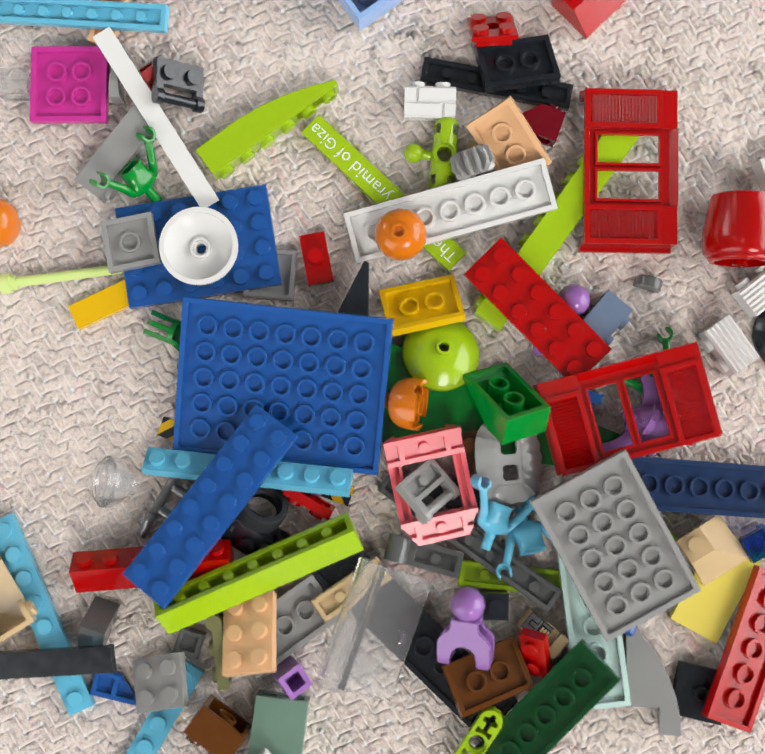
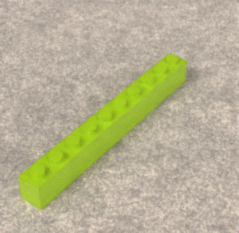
[473,135,640,332]

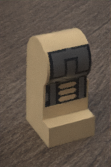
[516,607,569,659]

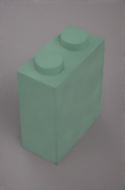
[248,690,310,754]

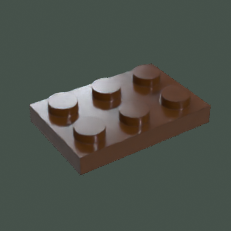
[441,636,535,718]

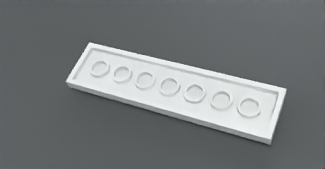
[343,158,558,264]

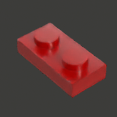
[283,490,335,520]
[519,627,552,678]

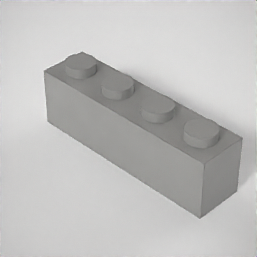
[74,104,157,203]

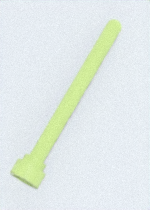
[0,265,123,294]

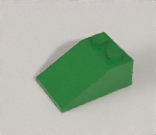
[463,362,551,445]

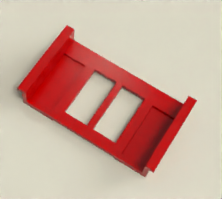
[579,88,678,254]
[533,342,723,477]

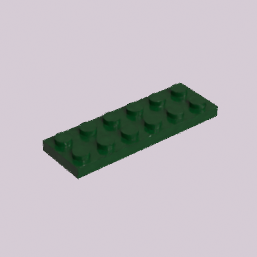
[476,639,622,754]

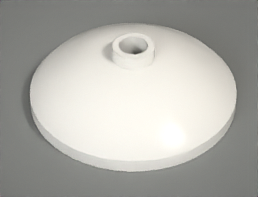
[159,207,238,285]

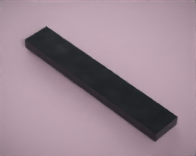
[420,57,573,112]
[0,644,117,680]

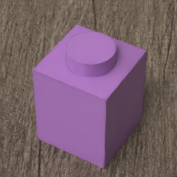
[270,655,313,701]

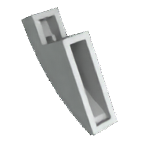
[625,628,682,736]

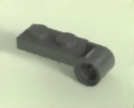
[383,533,464,578]

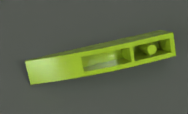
[195,80,339,180]

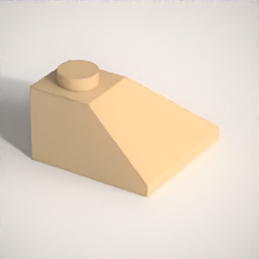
[675,515,749,586]

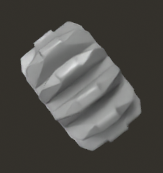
[450,144,495,181]

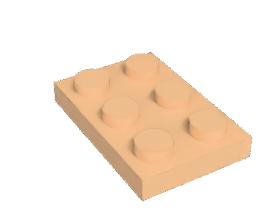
[466,96,552,171]
[222,590,277,677]

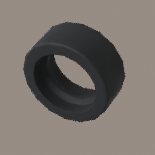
[237,487,289,534]

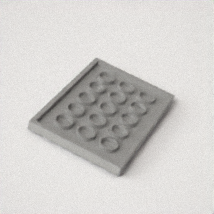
[529,449,701,642]

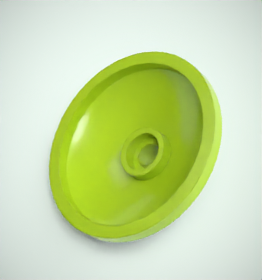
[402,322,479,391]

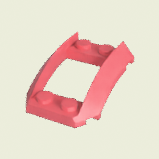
[383,424,479,546]

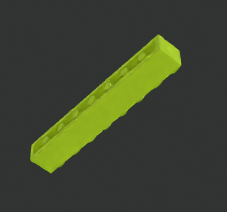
[153,512,364,634]

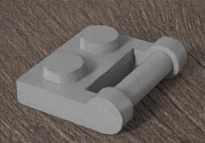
[394,459,460,525]

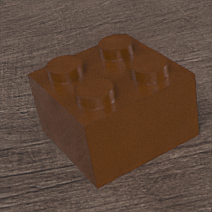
[183,694,252,754]

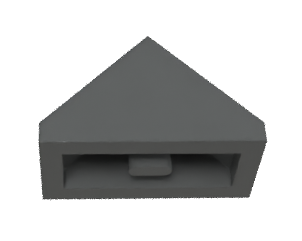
[78,596,121,646]

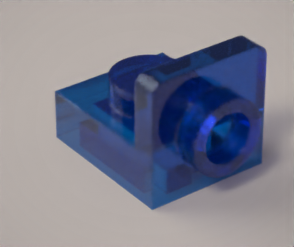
[738,524,765,563]

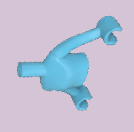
[470,474,534,551]
[496,505,551,581]

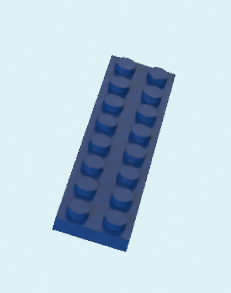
[123,404,299,608]

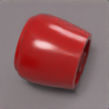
[701,190,765,268]

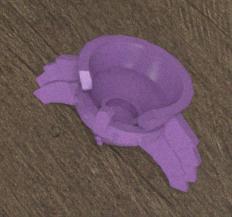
[602,374,670,457]

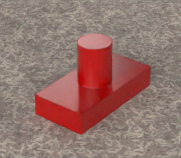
[299,231,334,287]

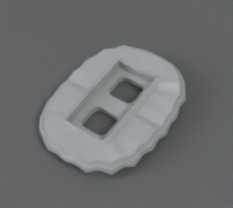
[475,423,542,504]

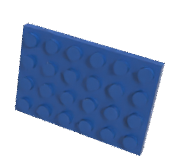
[115,184,282,310]

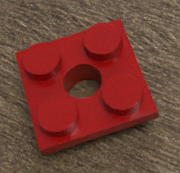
[467,12,518,47]

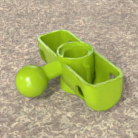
[404,117,459,190]

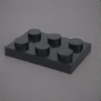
[474,34,561,93]

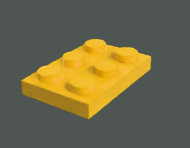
[379,274,466,337]

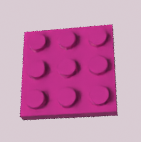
[29,46,110,124]

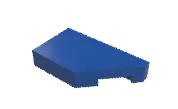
[90,671,136,706]

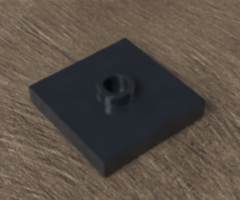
[673,660,721,725]

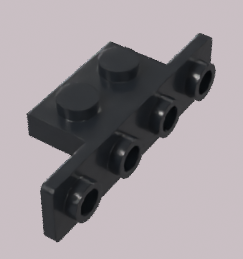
[221,509,291,555]

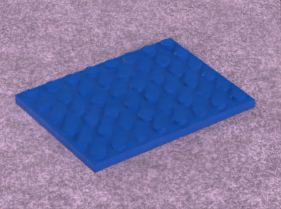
[173,296,394,476]

